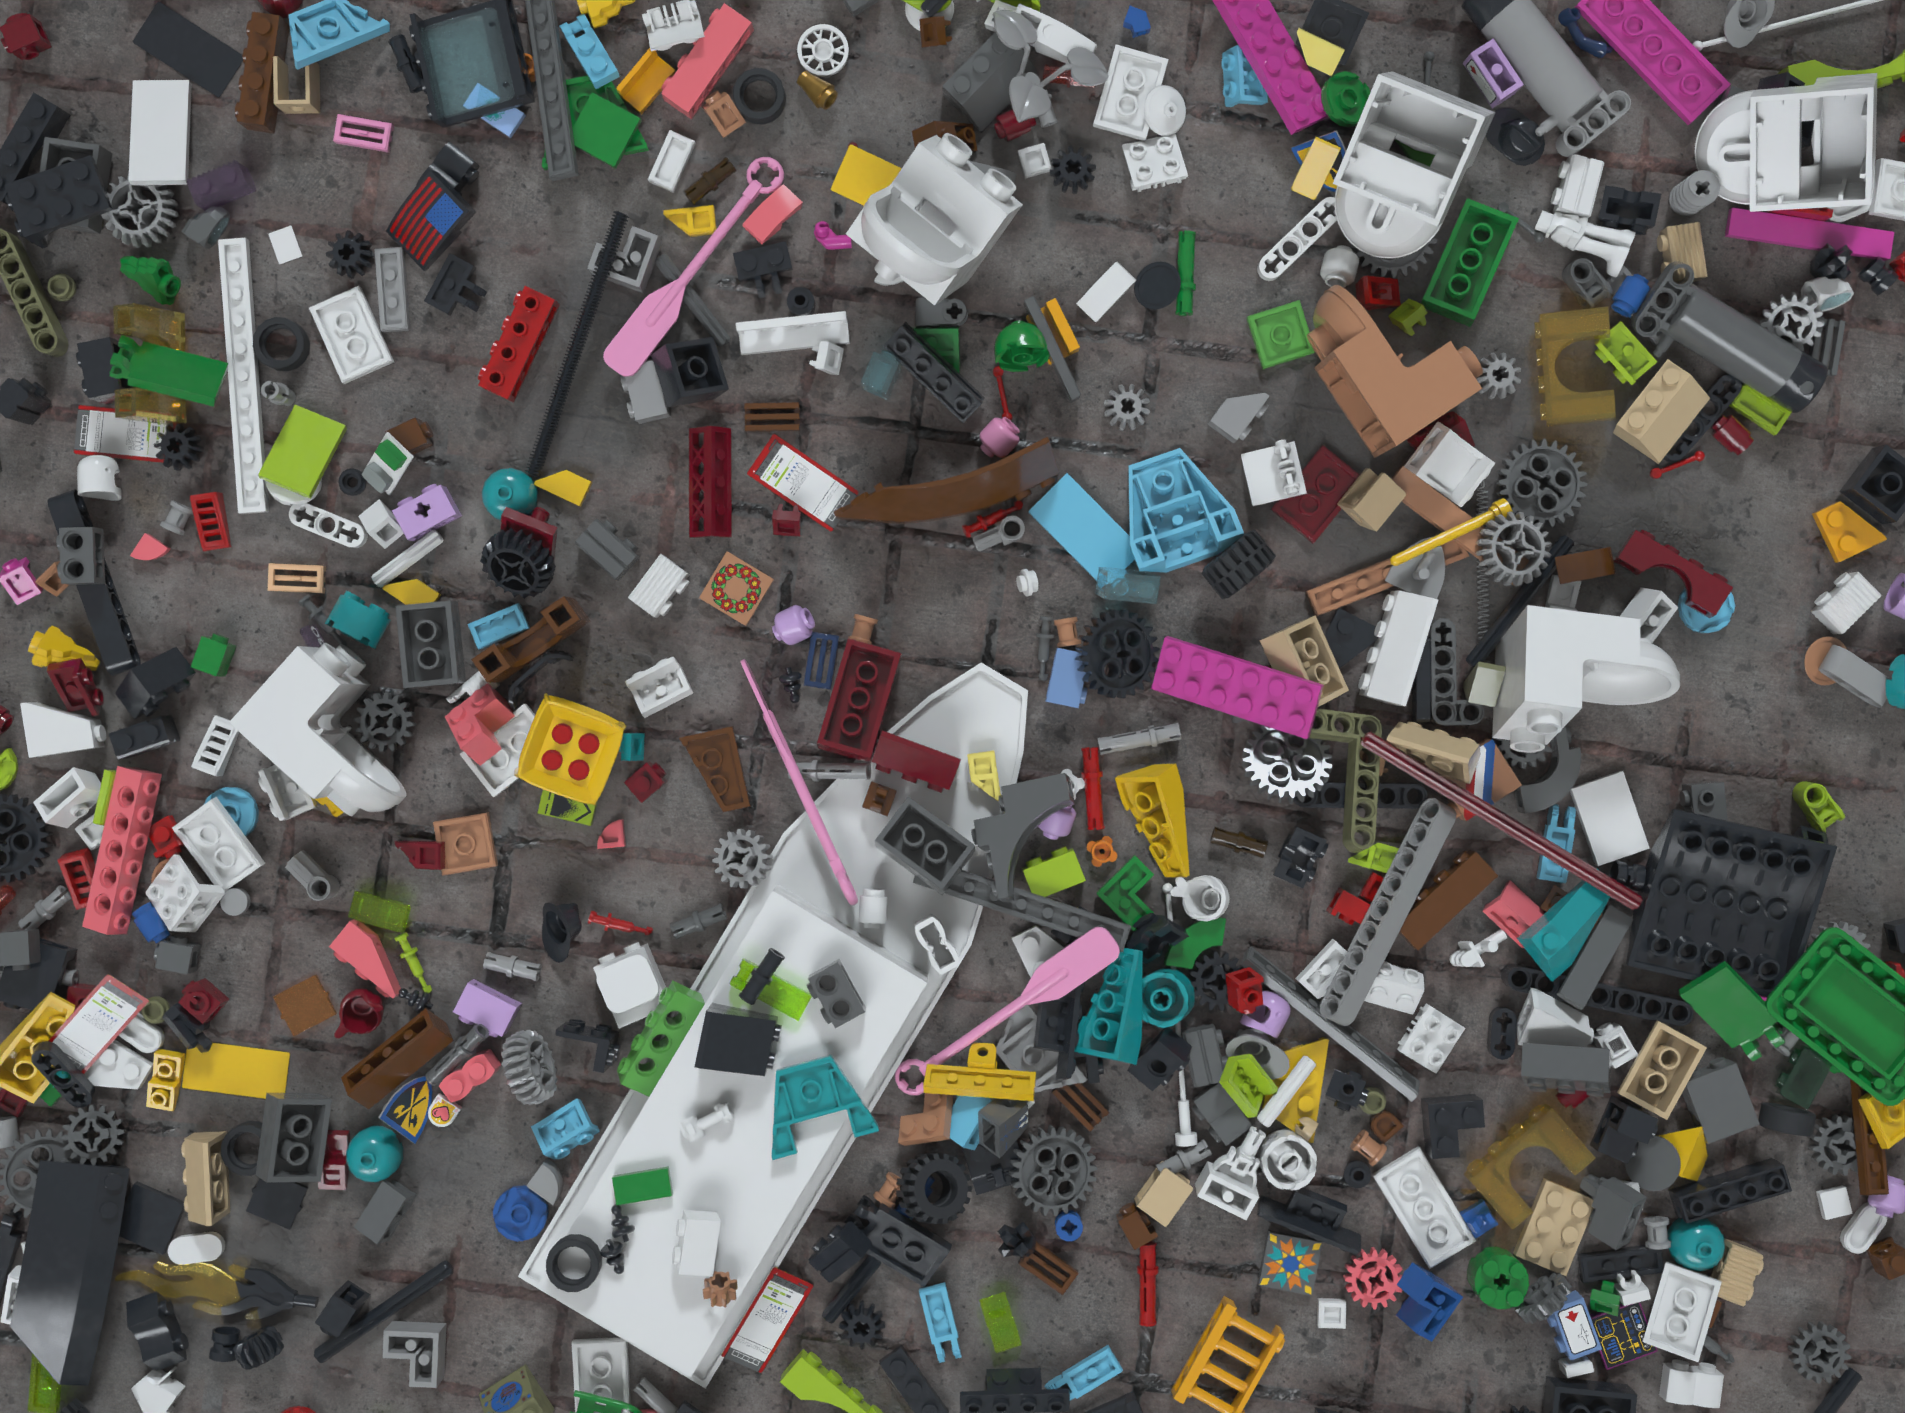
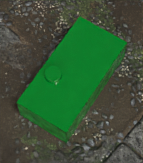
[1421,198,1519,327]

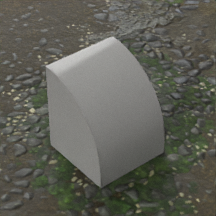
[527,1158,563,1205]

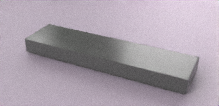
[1023,296,1081,403]
[1557,904,1633,1010]

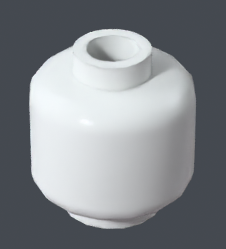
[1320,245,1359,288]

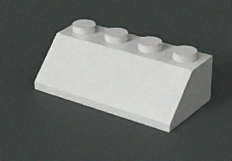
[1358,590,1438,706]

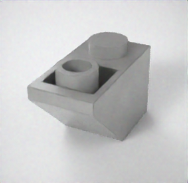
[1208,393,1269,443]

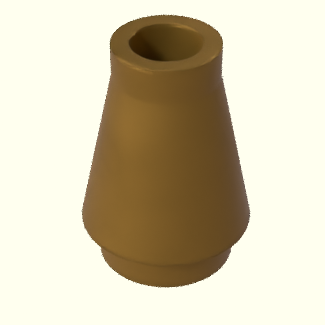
[797,71,838,110]

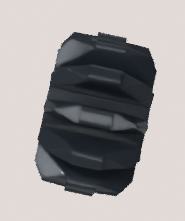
[1049,146,1096,194]
[326,230,375,279]
[153,424,204,471]
[839,1300,885,1350]
[233,1326,284,1370]

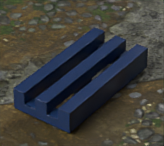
[803,632,839,690]

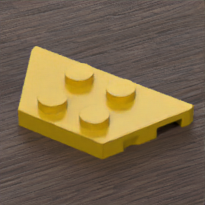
[1262,1037,1329,1143]

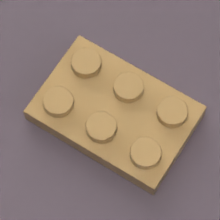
[1513,1178,1594,1276]

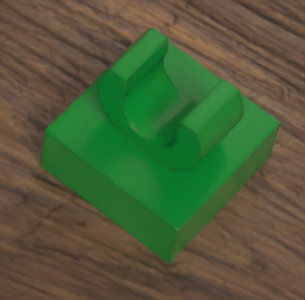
[1590,1280,1620,1316]

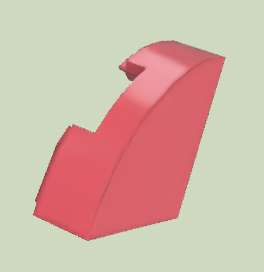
[130,533,171,560]
[597,819,626,849]

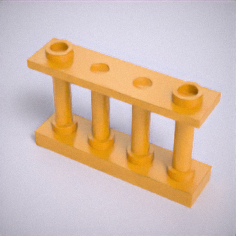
[1171,1296,1285,1413]

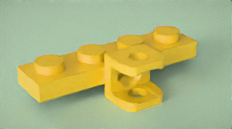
[923,1042,1036,1101]

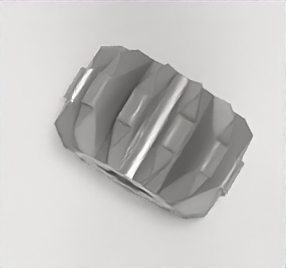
[1476,353,1521,399]
[1104,384,1150,431]

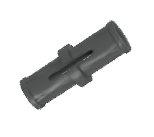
[670,903,727,940]

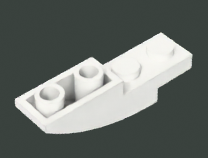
[984,0,1097,64]

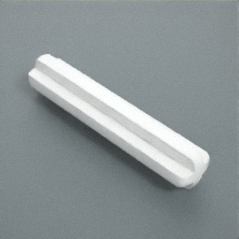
[371,530,444,588]
[1257,1056,1316,1127]

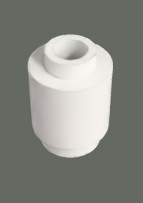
[859,888,888,929]

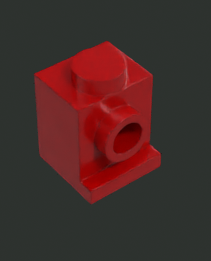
[1326,887,1370,925]
[1225,967,1264,1014]

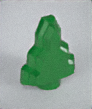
[120,256,181,305]

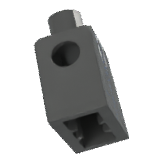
[978,1098,1035,1158]

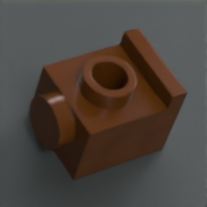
[1116,1202,1158,1250]
[1867,1236,1905,1280]

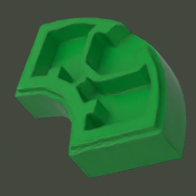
[1164,918,1226,969]

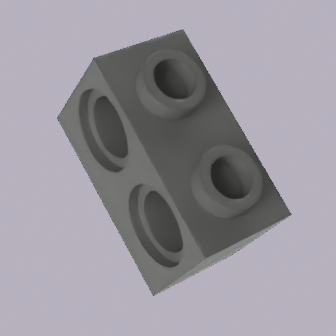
[56,527,105,585]
[806,959,866,1028]

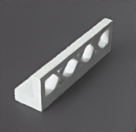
[736,311,850,355]

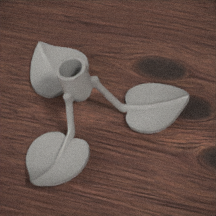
[992,10,1109,123]

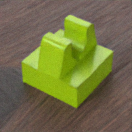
[1388,298,1428,336]

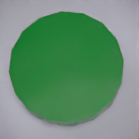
[1321,71,1371,128]

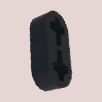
[1487,1006,1517,1060]

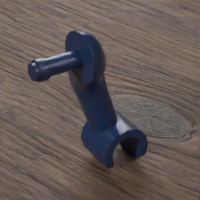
[1558,8,1613,58]

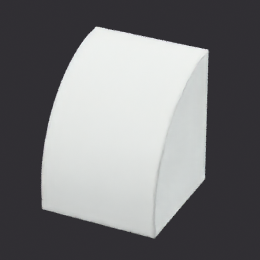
[358,499,404,549]

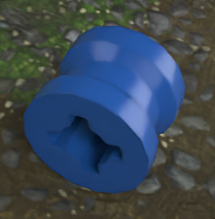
[1055,1209,1083,1241]

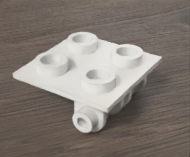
[642,0,705,51]
[1122,134,1188,192]
[1241,440,1307,506]
[1397,1003,1465,1074]

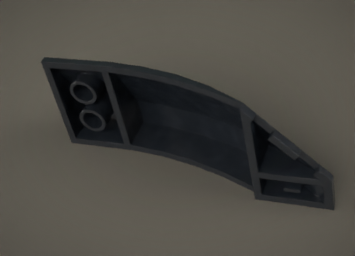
[10,1160,130,1386]

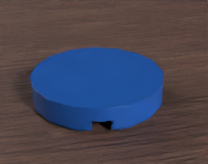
[493,1185,549,1242]

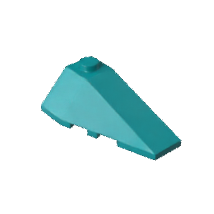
[1517,869,1610,981]
[1074,948,1143,1065]

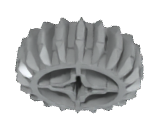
[101,173,179,248]
[1476,511,1552,586]
[501,1030,558,1105]

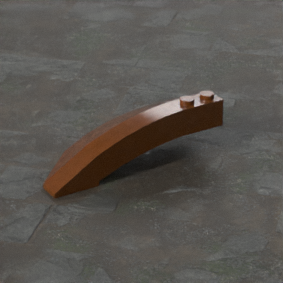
[834,437,1060,524]

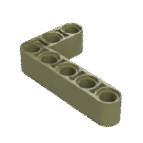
[0,229,69,357]
[1309,709,1382,853]

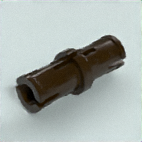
[683,157,736,205]
[1210,826,1268,858]

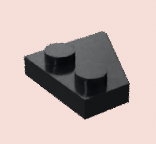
[1324,608,1378,669]

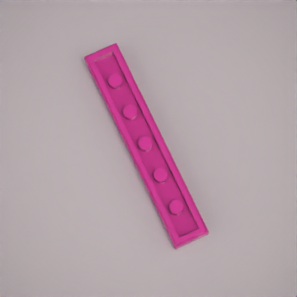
[1725,208,1894,261]

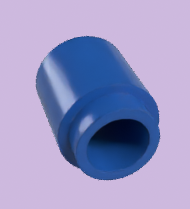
[1611,274,1651,317]
[132,902,171,944]

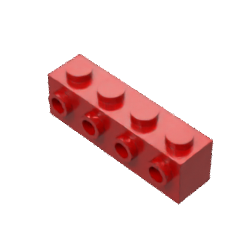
[478,286,560,403]

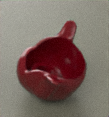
[334,988,384,1039]

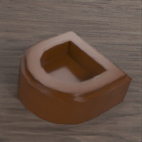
[1369,1110,1404,1144]

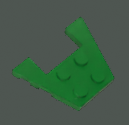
[542,76,649,170]

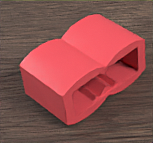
[439,1049,501,1102]

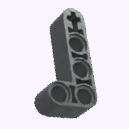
[1427,618,1484,725]

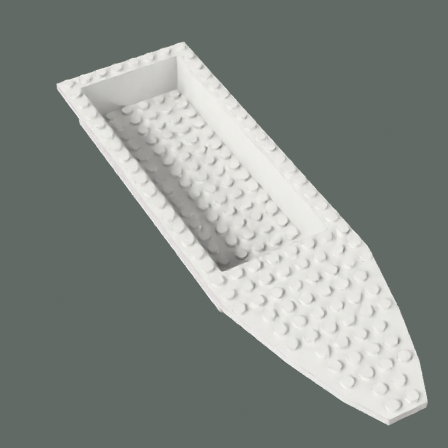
[518,663,1028,1389]

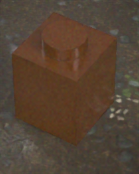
[385,417,433,455]

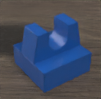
[1459,1199,1499,1239]

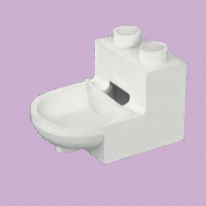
[1333,72,1495,258]
[1695,73,1877,212]
[846,133,1023,305]
[1492,605,1680,753]
[229,643,406,816]

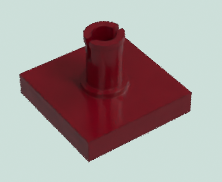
[500,507,558,561]

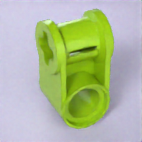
[1792,781,1845,832]

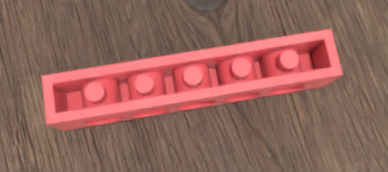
[82,766,162,935]

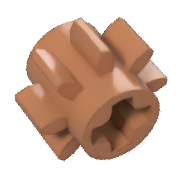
[703,1271,738,1308]

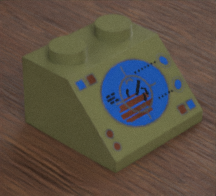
[479,1364,555,1413]

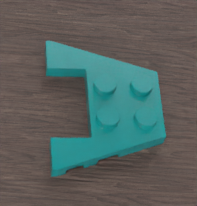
[771,1055,879,1160]

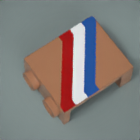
[1438,739,1522,821]

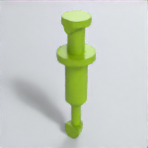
[394,932,432,993]

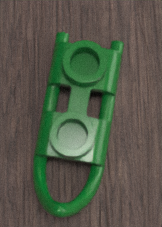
[570,1390,643,1413]

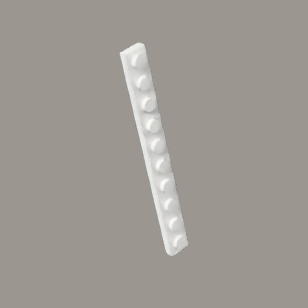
[218,238,269,514]

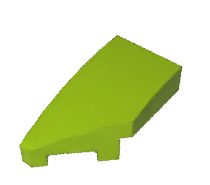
[1348,842,1399,873]

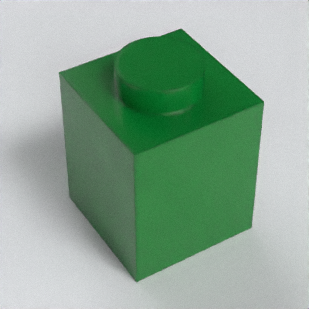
[191,633,236,677]

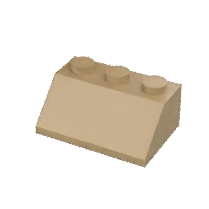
[1613,359,1710,464]
[1386,722,1481,784]
[1617,1021,1707,1120]
[182,1131,230,1226]

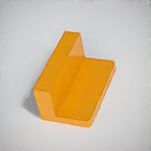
[616,48,676,115]
[1026,298,1080,365]

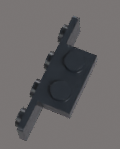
[1033,982,1085,1081]
[1257,1187,1361,1255]
[960,1368,1070,1413]

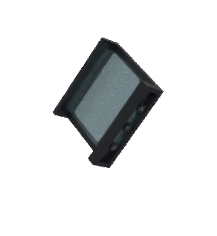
[409,0,535,128]

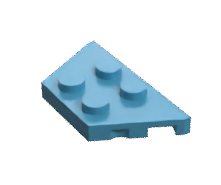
[289,0,390,70]

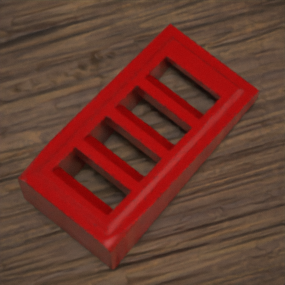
[190,492,231,551]
[57,847,95,910]

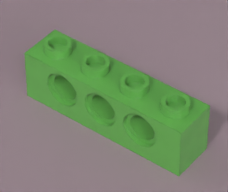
[617,980,705,1097]

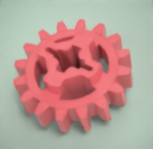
[1343,1247,1403,1309]

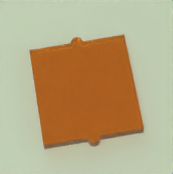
[273,974,337,1037]

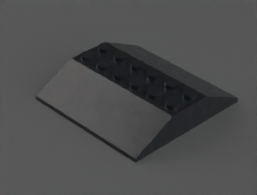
[1626,809,1838,997]

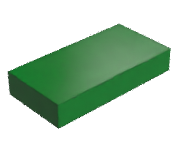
[612,1166,673,1205]

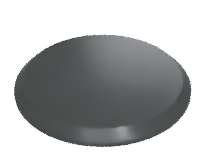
[1625,1136,1681,1191]

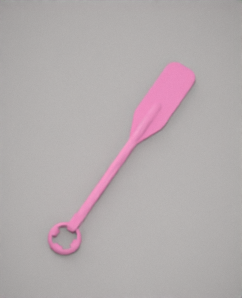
[603,157,784,377]
[740,659,858,906]
[895,927,1120,1095]

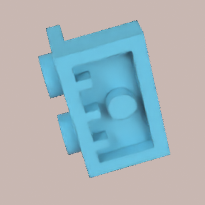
[1221,45,1268,107]
[531,1098,600,1159]

